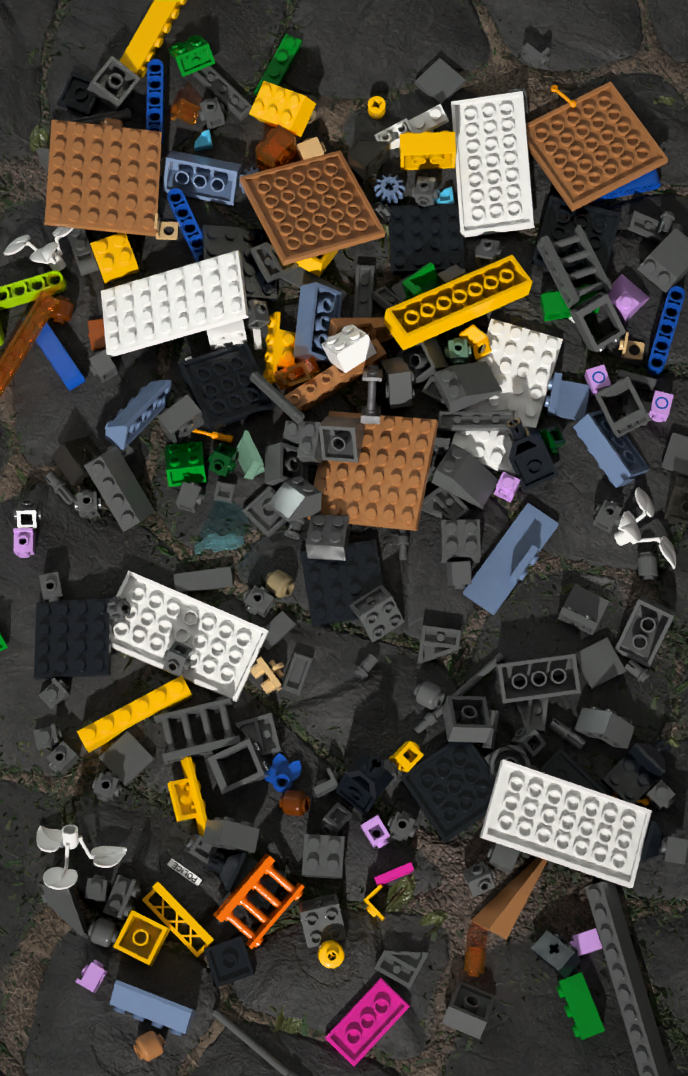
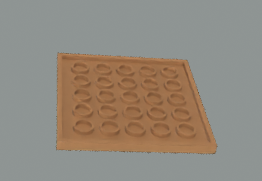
[526,81,668,211]
[44,119,162,237]
[240,150,386,266]
[307,411,439,531]

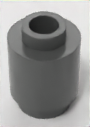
[637,552,658,581]

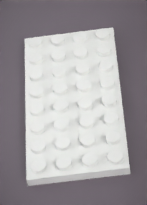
[451,91,535,238]
[101,250,249,358]
[451,319,563,476]
[111,571,269,702]
[480,759,652,888]

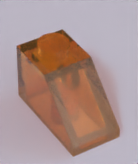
[273,356,320,390]

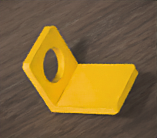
[459,325,492,360]
[364,884,385,921]

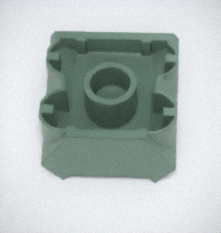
[236,430,265,480]

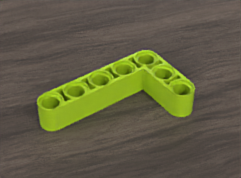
[0,271,67,346]

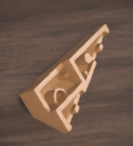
[328,317,393,343]
[471,857,548,940]

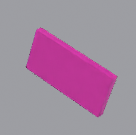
[325,978,410,1067]

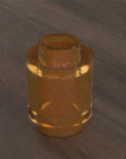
[464,947,486,977]

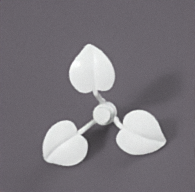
[3,227,74,271]
[614,487,676,569]
[36,825,127,890]

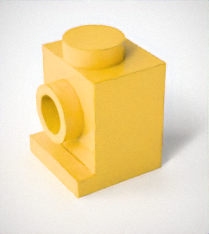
[389,741,423,773]

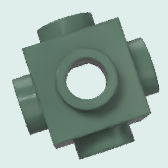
[444,338,471,366]

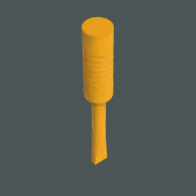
[193,429,234,443]

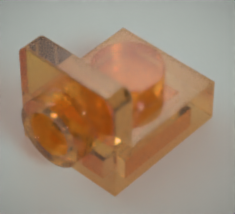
[170,98,200,125]

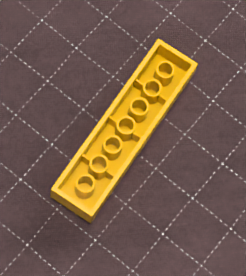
[384,255,533,350]

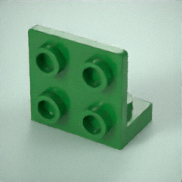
[168,35,215,77]
[402,262,440,300]
[165,441,207,487]

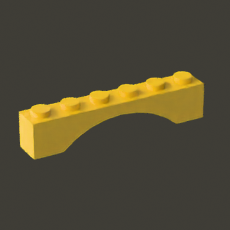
[77,675,193,752]

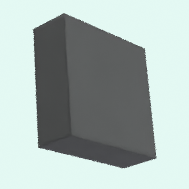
[213,481,236,504]

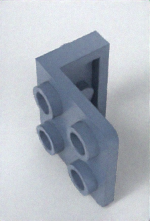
[545,372,590,421]

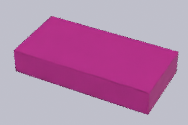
[374,862,414,886]

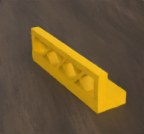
[142,882,215,958]

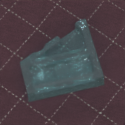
[194,533,244,554]

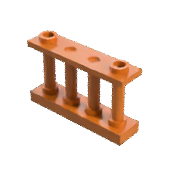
[213,854,305,949]

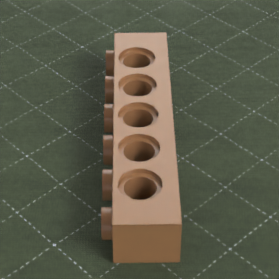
[284,339,387,413]

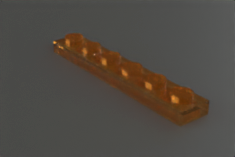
[0,290,59,396]

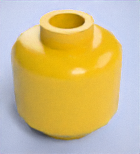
[318,940,344,968]

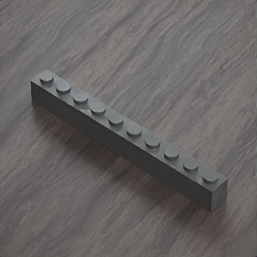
[585,881,671,1076]

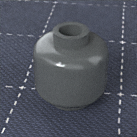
[414,681,445,710]
[88,918,119,947]

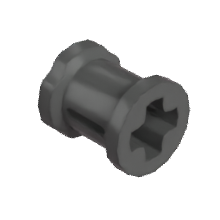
[284,518,305,539]

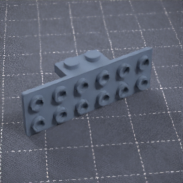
[463,503,559,615]

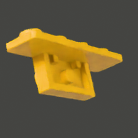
[263,311,296,385]
[167,756,209,836]

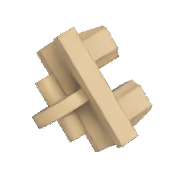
[250,657,284,694]

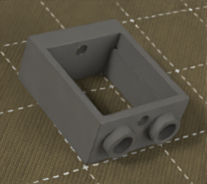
[569,292,626,352]
[595,376,651,438]
[207,738,270,795]

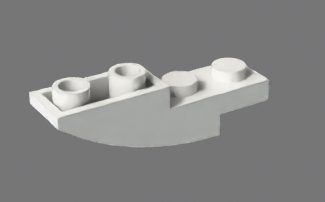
[374,104,449,151]

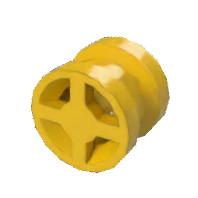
[368,96,386,119]

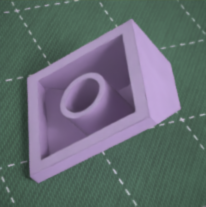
[603,274,650,324]

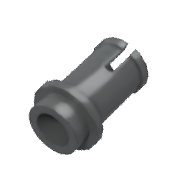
[658,211,675,236]
[354,654,378,679]
[625,659,650,683]

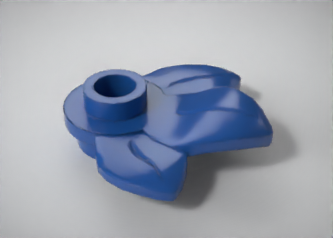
[264,753,301,793]

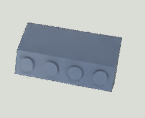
[163,150,242,206]
[293,282,343,364]
[105,380,172,450]
[573,410,650,488]
[110,980,196,1037]

